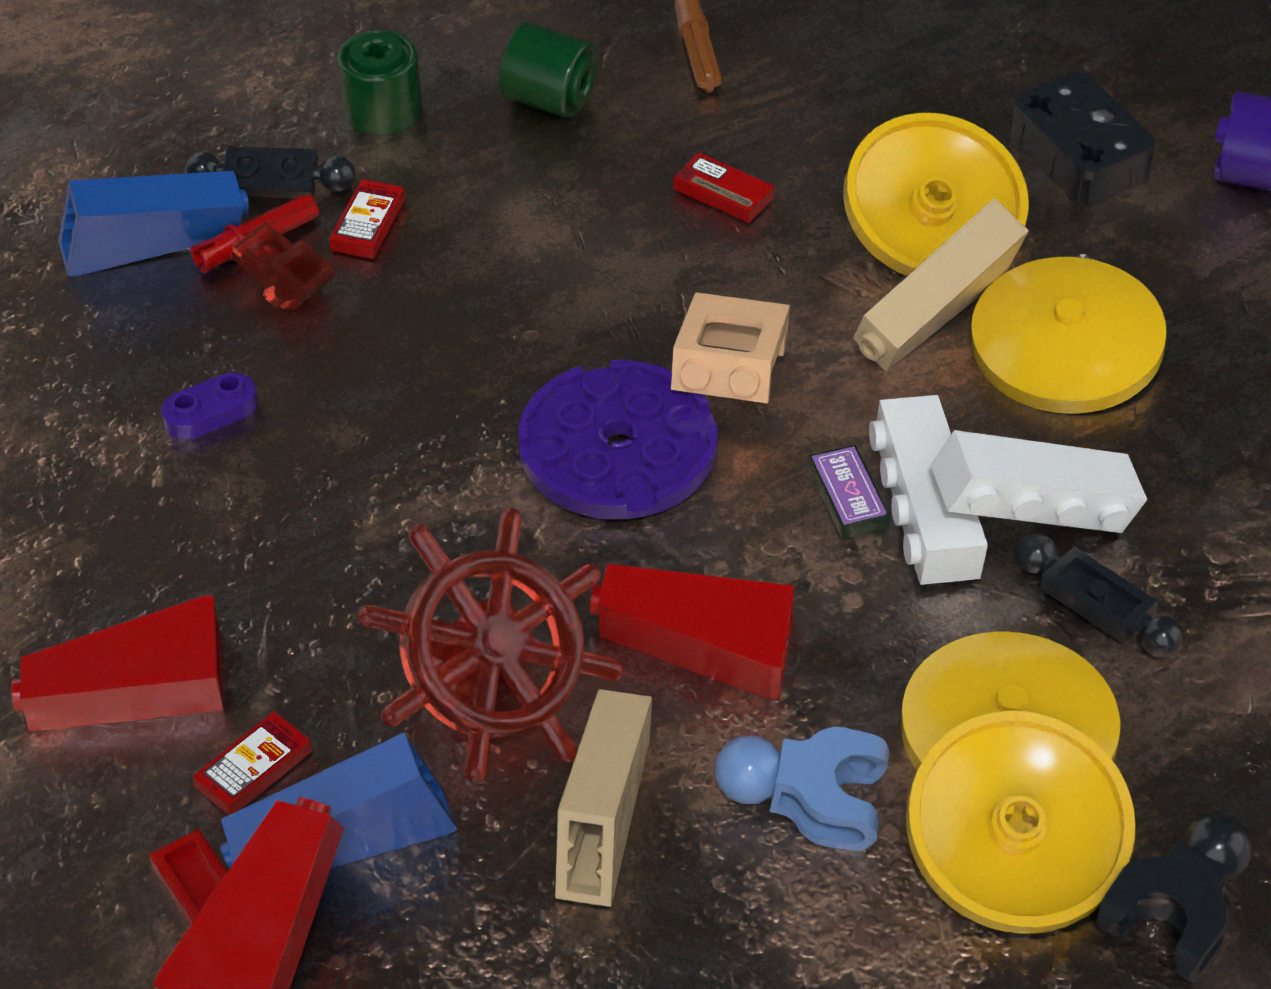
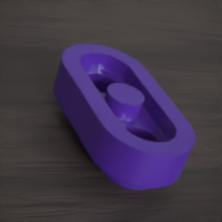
[161,373,257,439]

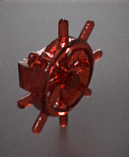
[358,508,624,783]

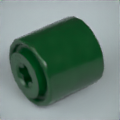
[499,22,597,118]
[337,30,422,135]

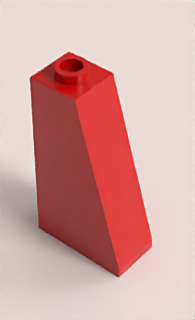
[590,564,795,701]
[11,595,223,732]
[153,797,345,989]

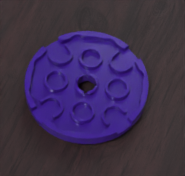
[519,360,718,520]

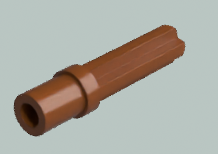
[674,0,722,93]

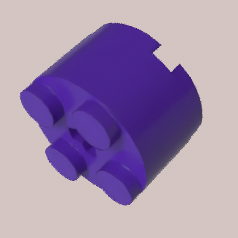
[1214,92,1271,191]

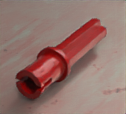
[190,195,319,273]

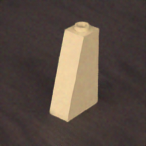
[853,198,1029,371]
[555,689,652,907]

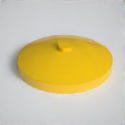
[843,113,1029,276]
[971,257,1166,414]
[901,631,1120,771]
[906,711,1135,934]

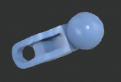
[714,726,890,851]

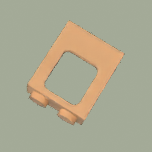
[671,292,790,403]

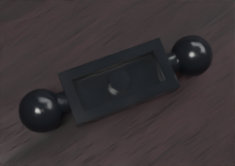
[185,146,356,198]
[1016,533,1184,658]

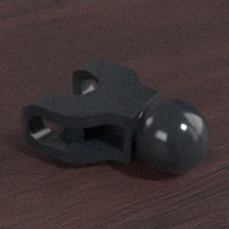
[1097,812,1253,983]

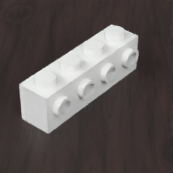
[869,395,988,585]
[931,430,1147,533]

